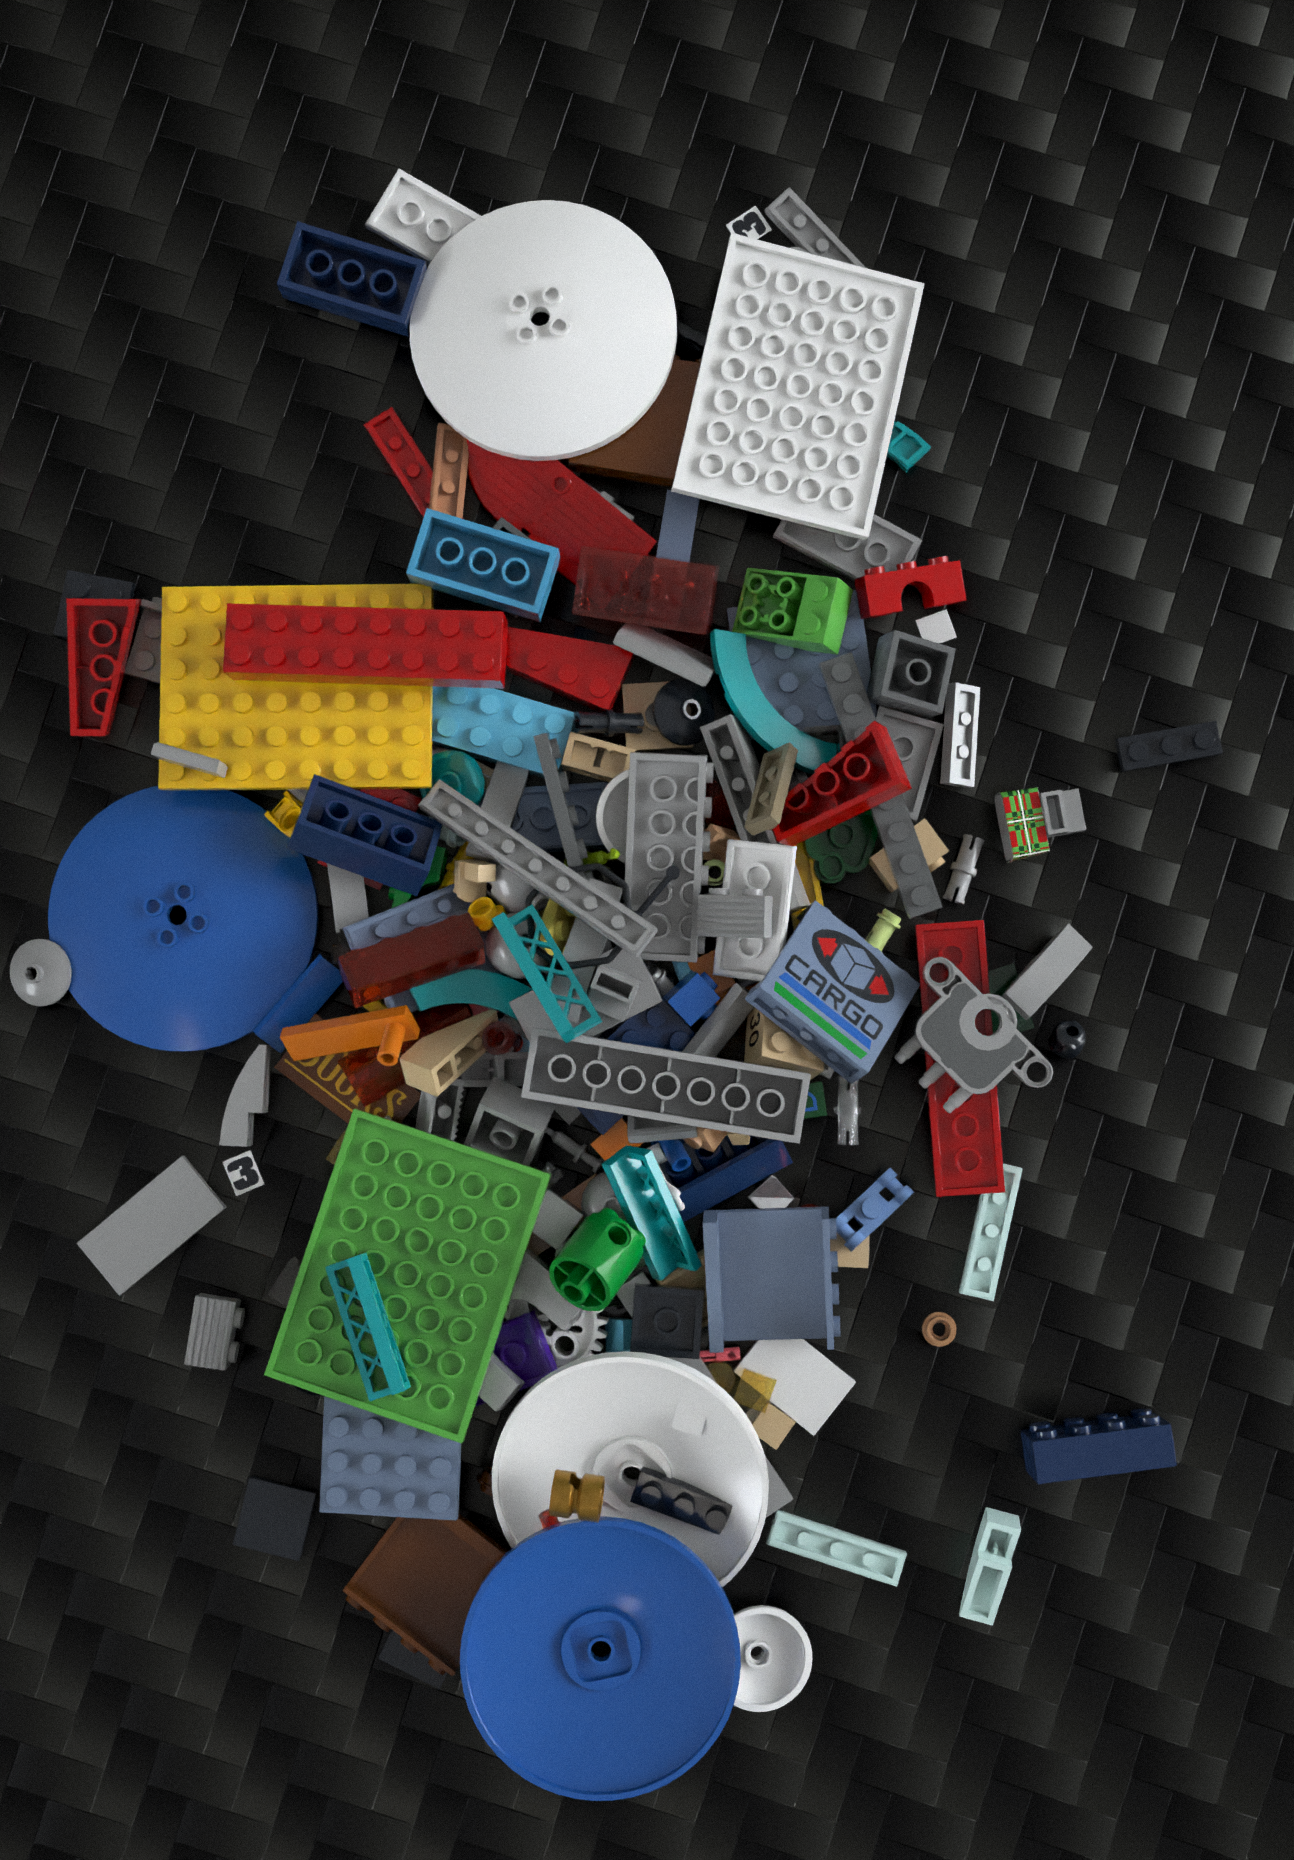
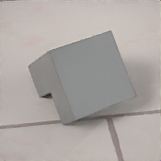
[1039,788,1086,838]
[588,964,642,1022]
[533,1188,583,1250]

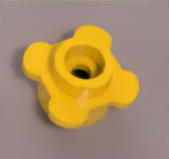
[466,897,505,931]

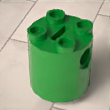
[549,1208,646,1311]

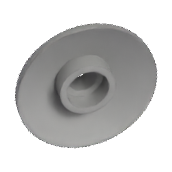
[10,939,72,1006]

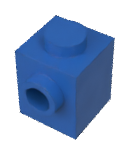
[662,970,720,1026]

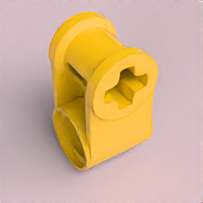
[264,790,303,838]

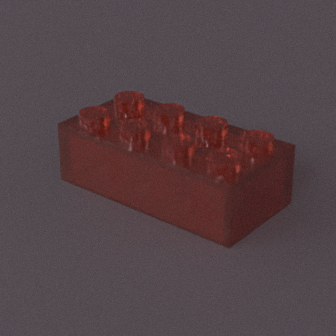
[572,545,720,635]

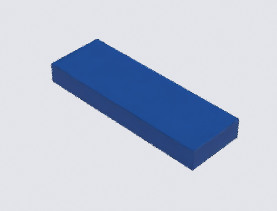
[253,954,347,1054]

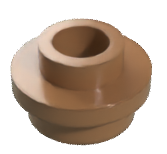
[922,1312,956,1347]

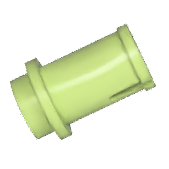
[704,859,725,886]
[864,909,902,951]

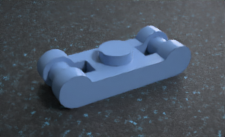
[836,1168,914,1252]

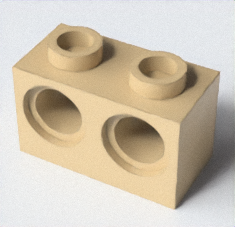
[561,732,636,782]

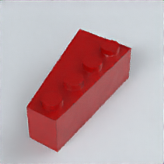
[66,598,141,736]
[506,627,636,713]

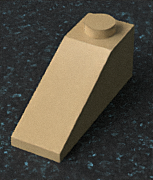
[400,1009,502,1097]

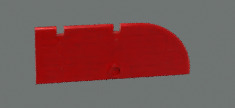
[467,439,657,609]

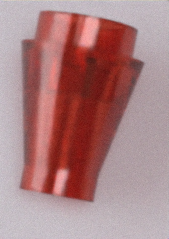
[482,1021,523,1055]

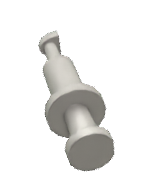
[545,1127,605,1173]

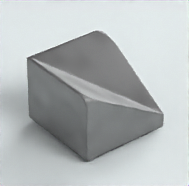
[747,1174,794,1209]

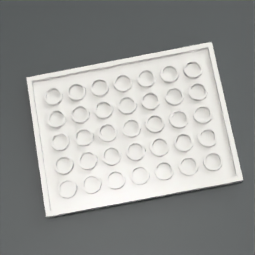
[671,233,924,541]

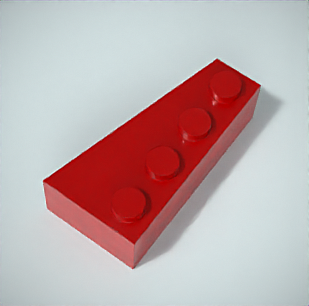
[773,721,912,846]

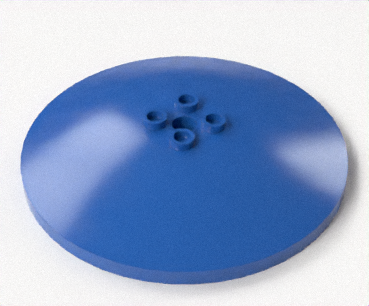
[48,786,319,1051]
[460,1516,741,1801]

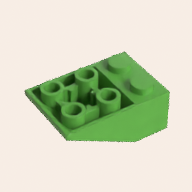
[732,568,853,655]

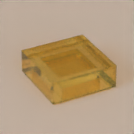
[734,1367,777,1413]

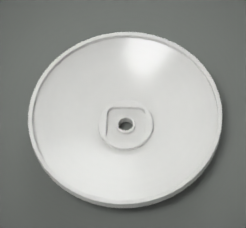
[410,200,677,461]
[492,1351,769,1587]

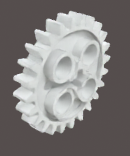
[503,1299,609,1368]

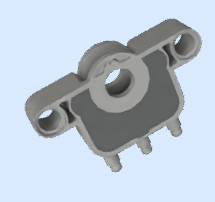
[894,957,1053,1113]

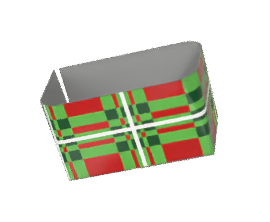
[994,787,1050,863]

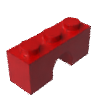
[854,556,966,619]

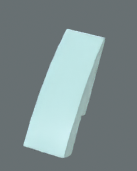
[959,1507,1021,1625]

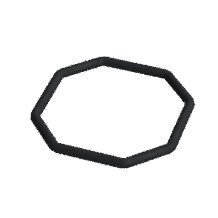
[525,863,632,970]

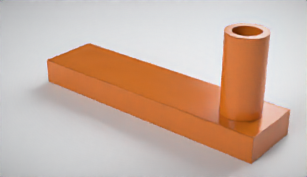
[280,1005,420,1066]

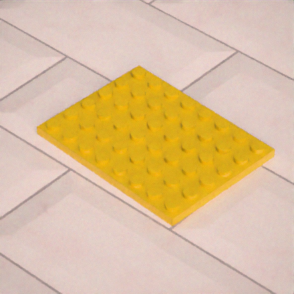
[158,584,433,790]

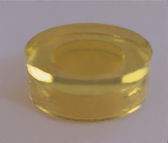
[706,1361,735,1393]

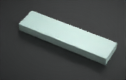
[959,1164,1023,1301]
[766,1510,907,1587]

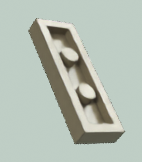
[744,742,798,836]

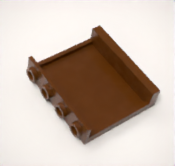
[569,355,701,487]
[342,1513,508,1677]

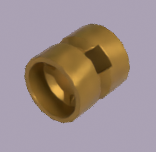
[549,1469,605,1523]

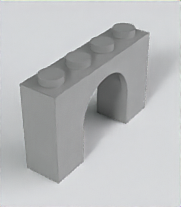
[479,1249,585,1411]

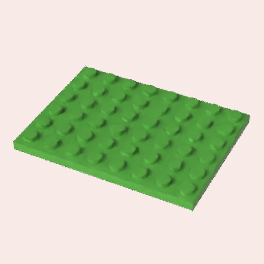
[264,1108,552,1444]

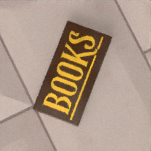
[274,1013,421,1124]

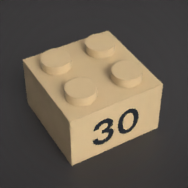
[744,1007,824,1080]

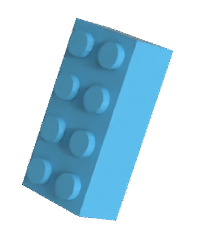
[406,508,561,622]

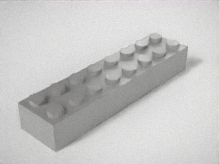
[521,1027,811,1144]

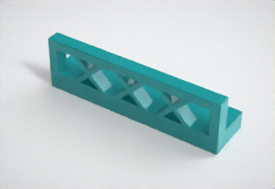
[492,904,603,1043]
[602,1145,702,1281]
[325,1253,411,1402]

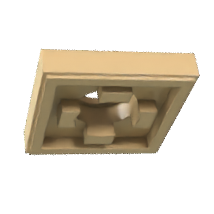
[622,681,693,752]

